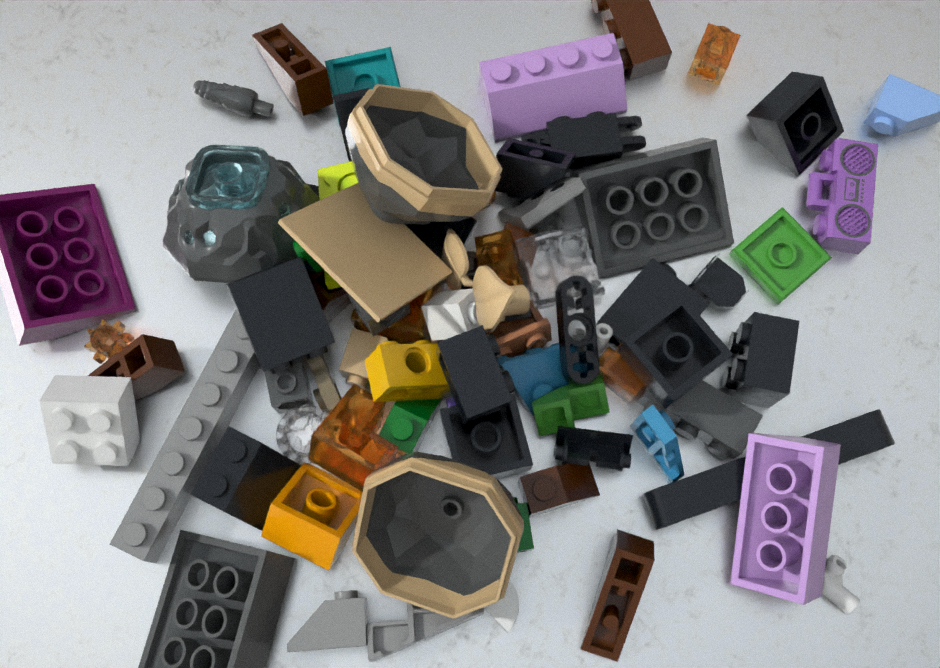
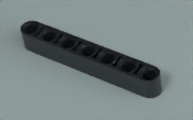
[643,409,895,530]

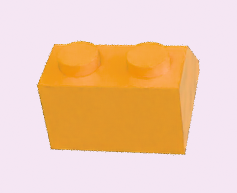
[261,462,363,571]

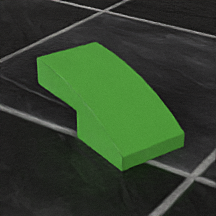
[532,375,610,436]

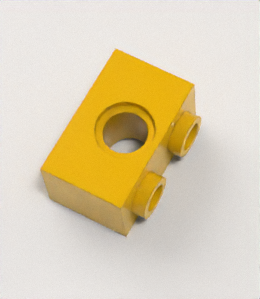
[365,340,450,402]

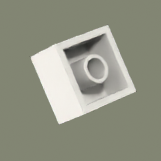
[39,375,141,466]

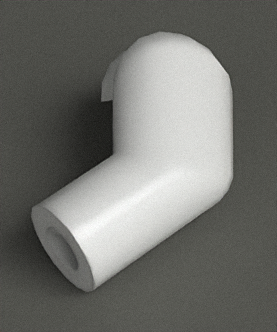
[572,323,613,355]
[822,555,860,614]

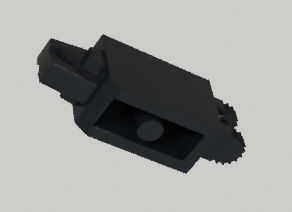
[521,111,646,172]

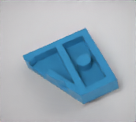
[497,343,587,416]
[630,405,685,483]

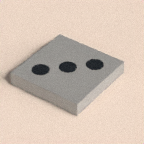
[498,176,586,229]

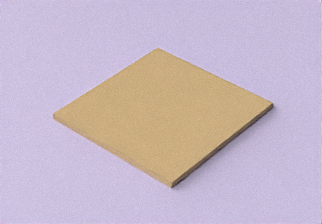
[278,183,453,322]

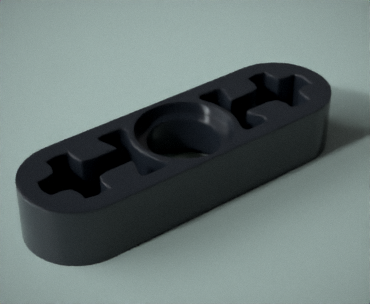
[555,276,599,385]

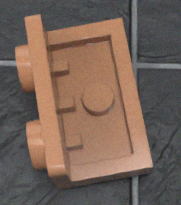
[486,299,552,358]

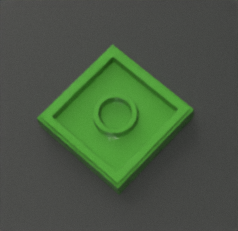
[729,207,832,305]

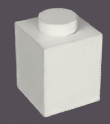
[421,288,479,341]

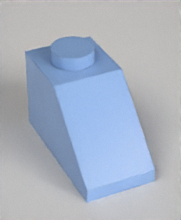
[863,74,940,137]

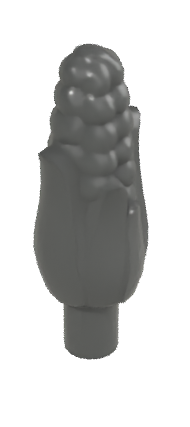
[193,80,274,117]

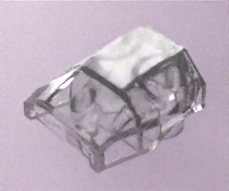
[515,225,605,310]

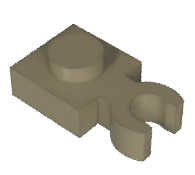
[305,355,348,417]

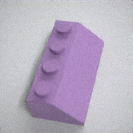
[479,33,627,142]
[730,433,841,605]

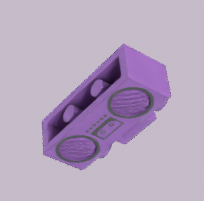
[806,138,878,254]

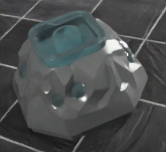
[163,145,319,283]

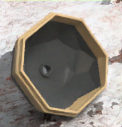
[345,84,502,225]
[352,452,524,619]

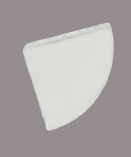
[484,580,519,633]

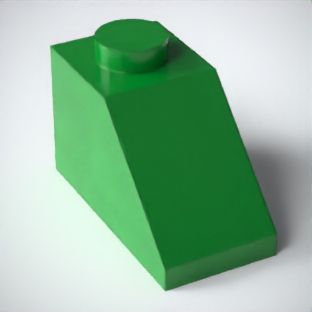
[377,395,445,456]

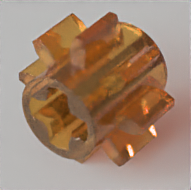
[84,319,135,364]

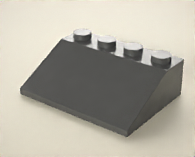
[569,137,734,278]
[138,530,295,668]

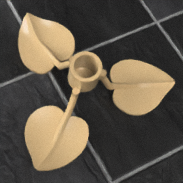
[439,228,530,393]

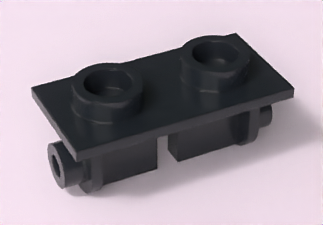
[553,426,633,472]

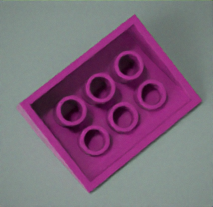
[0,184,136,346]

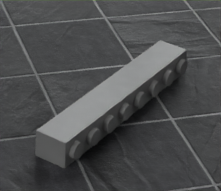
[109,310,260,563]

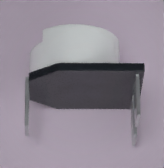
[691,253,749,311]

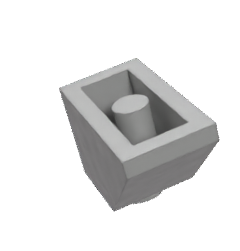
[287,590,369,652]

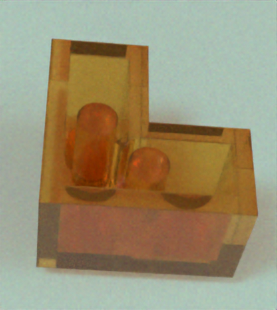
[308,384,398,492]

